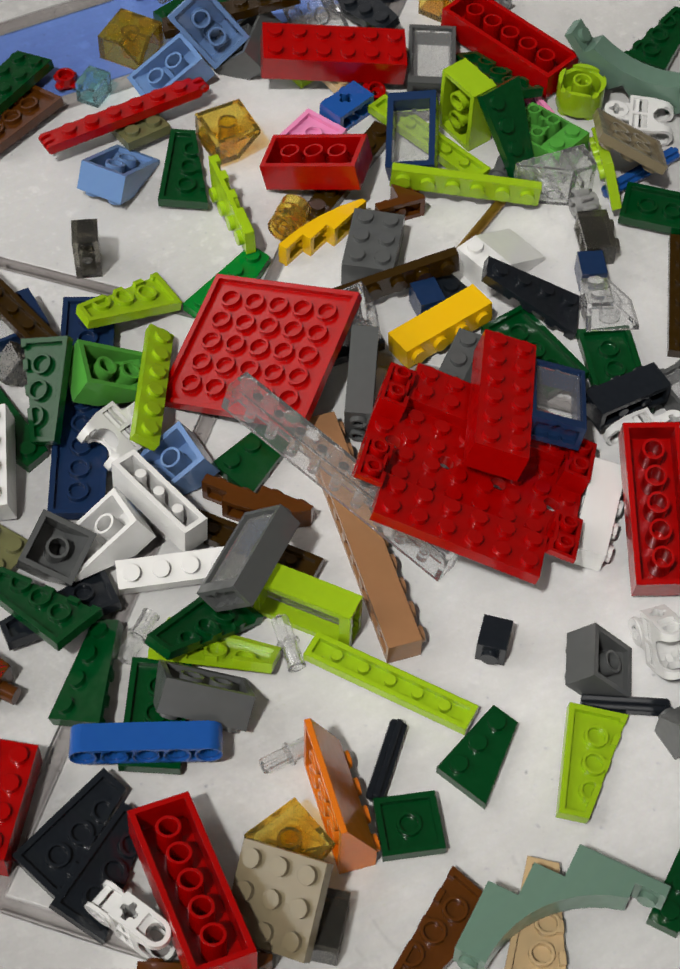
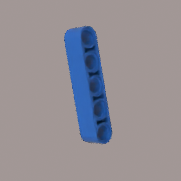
[69,720,223,765]

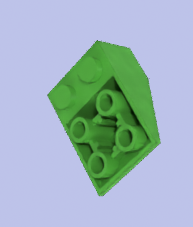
[525,101,589,180]

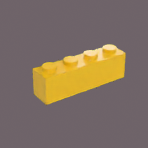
[388,284,492,369]

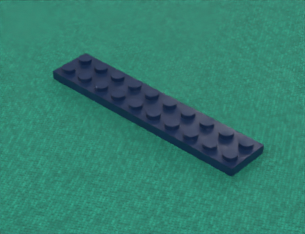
[47,297,116,520]

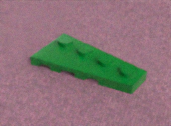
[183,248,270,318]

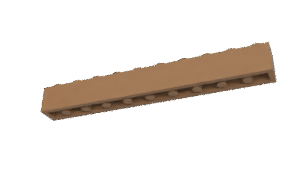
[302,411,425,663]

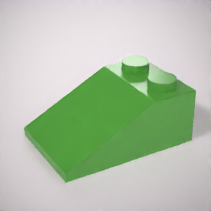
[68,339,142,406]

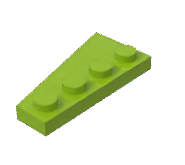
[556,702,629,824]

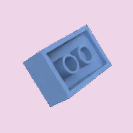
[167,0,250,69]
[127,32,215,96]
[77,145,160,205]
[137,421,220,514]

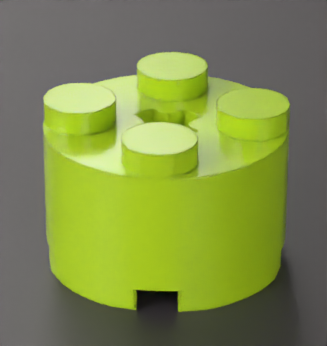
[555,64,607,120]

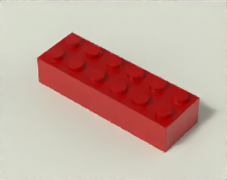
[441,0,579,99]
[260,22,408,85]
[463,329,536,482]
[618,422,680,596]
[127,791,257,969]

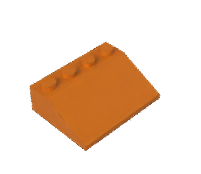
[304,718,381,875]

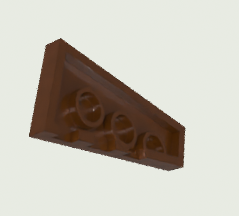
[0,85,64,154]
[393,866,483,969]

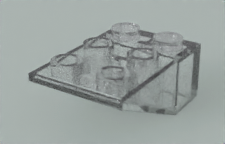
[514,144,597,206]

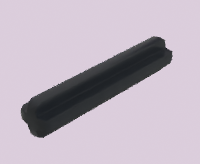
[580,694,671,716]
[365,719,407,802]

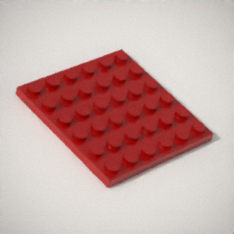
[165,274,362,430]

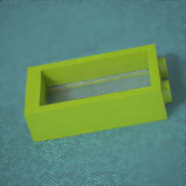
[253,563,363,646]

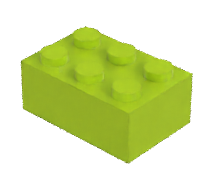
[439,58,497,152]

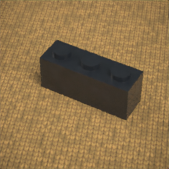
[586,362,672,431]

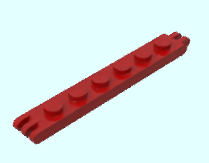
[38,77,209,154]

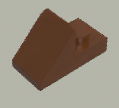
[375,184,426,220]

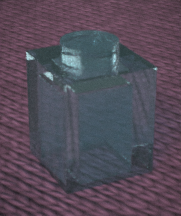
[75,65,112,108]

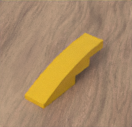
[279,198,366,266]

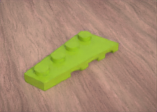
[589,127,622,211]
[208,154,256,254]
[76,272,182,329]
[148,617,281,674]

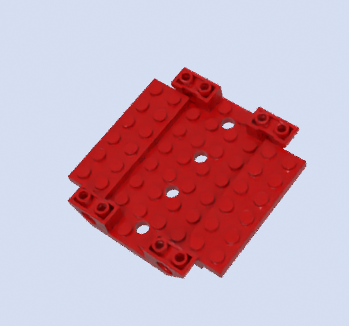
[351,362,597,585]

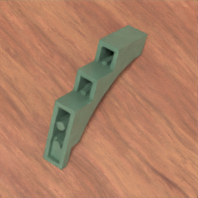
[565,19,680,115]
[453,844,671,969]

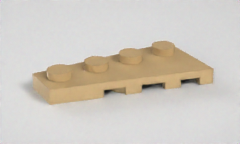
[504,856,567,969]

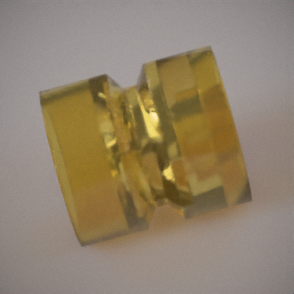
[268,194,311,241]

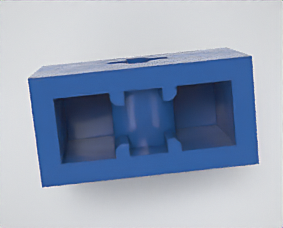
[320,80,374,131]

